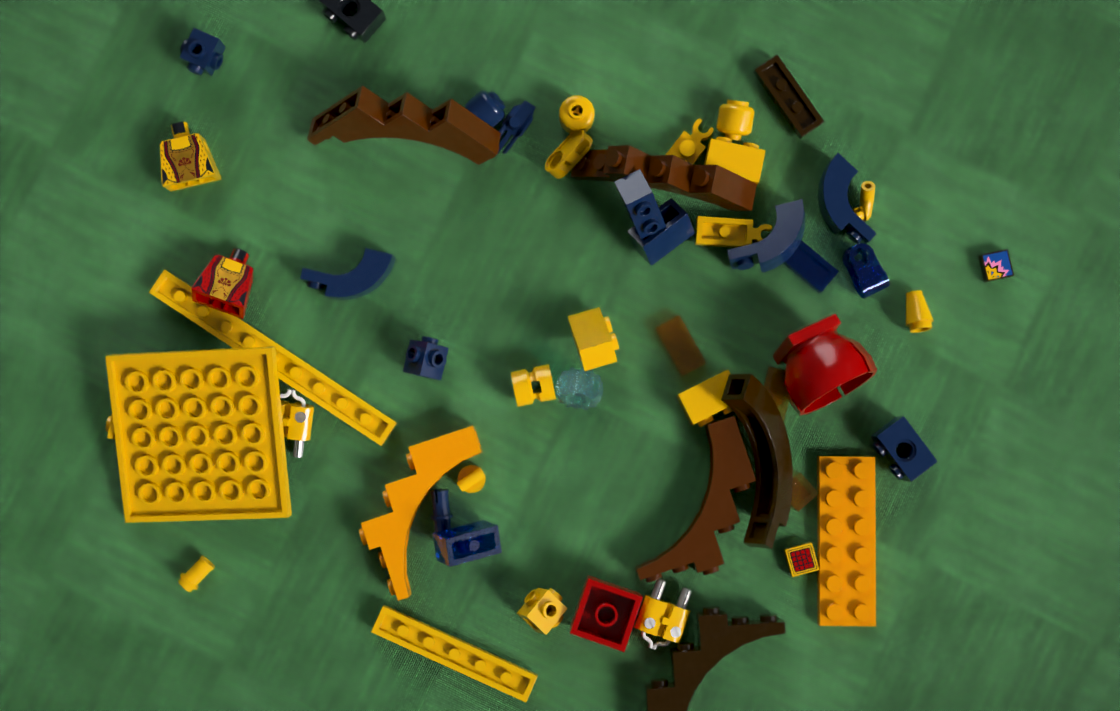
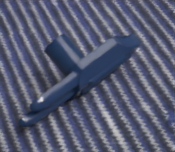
[498,100,536,154]

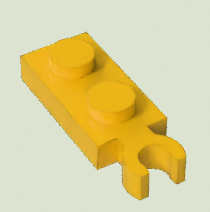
[666,118,714,164]
[695,216,772,248]

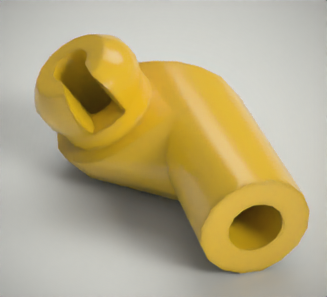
[853,181,876,222]

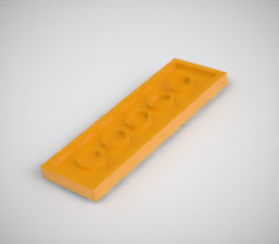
[817,456,876,627]

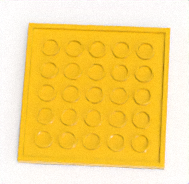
[105,346,292,523]

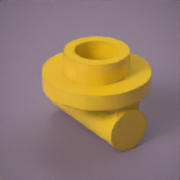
[456,465,486,493]

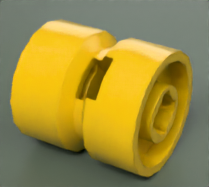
[510,364,556,407]

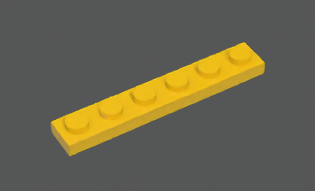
[371,605,538,703]

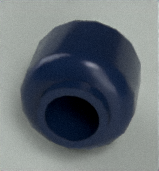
[465,90,506,127]

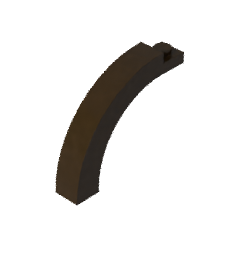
[721,374,793,549]

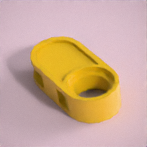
[545,129,593,179]

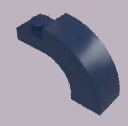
[818,153,877,245]
[727,199,805,273]
[300,248,396,300]

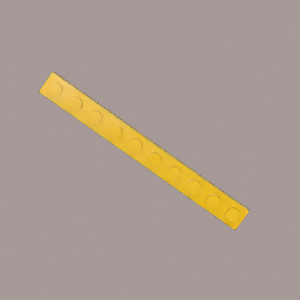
[149,269,398,446]

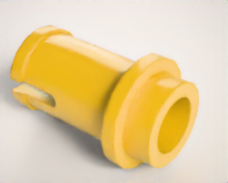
[178,555,215,592]

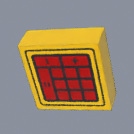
[783,542,819,577]

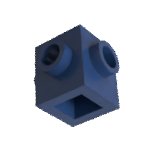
[180,28,226,76]
[403,336,449,381]

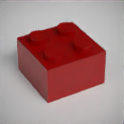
[569,575,643,652]

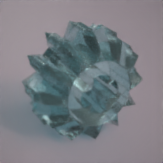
[555,368,603,410]

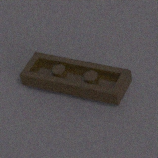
[753,54,825,139]

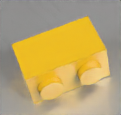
[704,137,766,185]
[567,307,620,371]
[675,369,733,427]

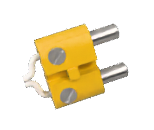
[280,389,314,458]
[634,579,692,650]

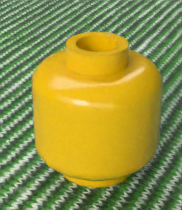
[559,95,595,133]
[716,99,755,141]

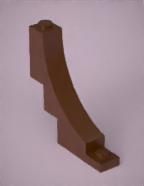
[307,85,501,165]

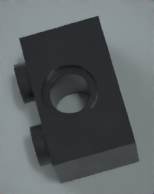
[319,0,386,43]

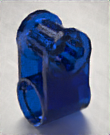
[842,243,890,299]

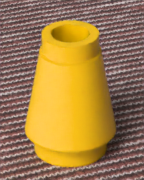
[905,290,934,333]

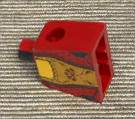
[192,248,254,319]

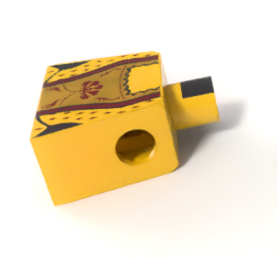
[160,122,222,192]

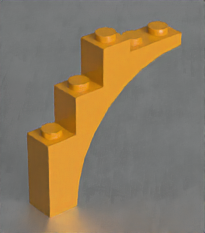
[359,425,483,601]

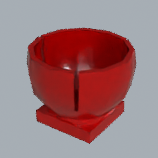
[772,313,877,416]

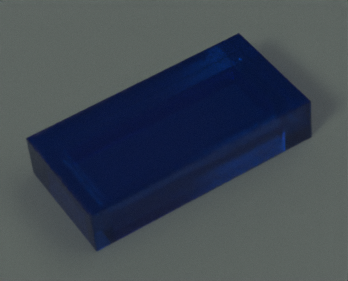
[783,240,839,294]

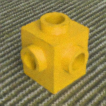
[517,587,568,635]

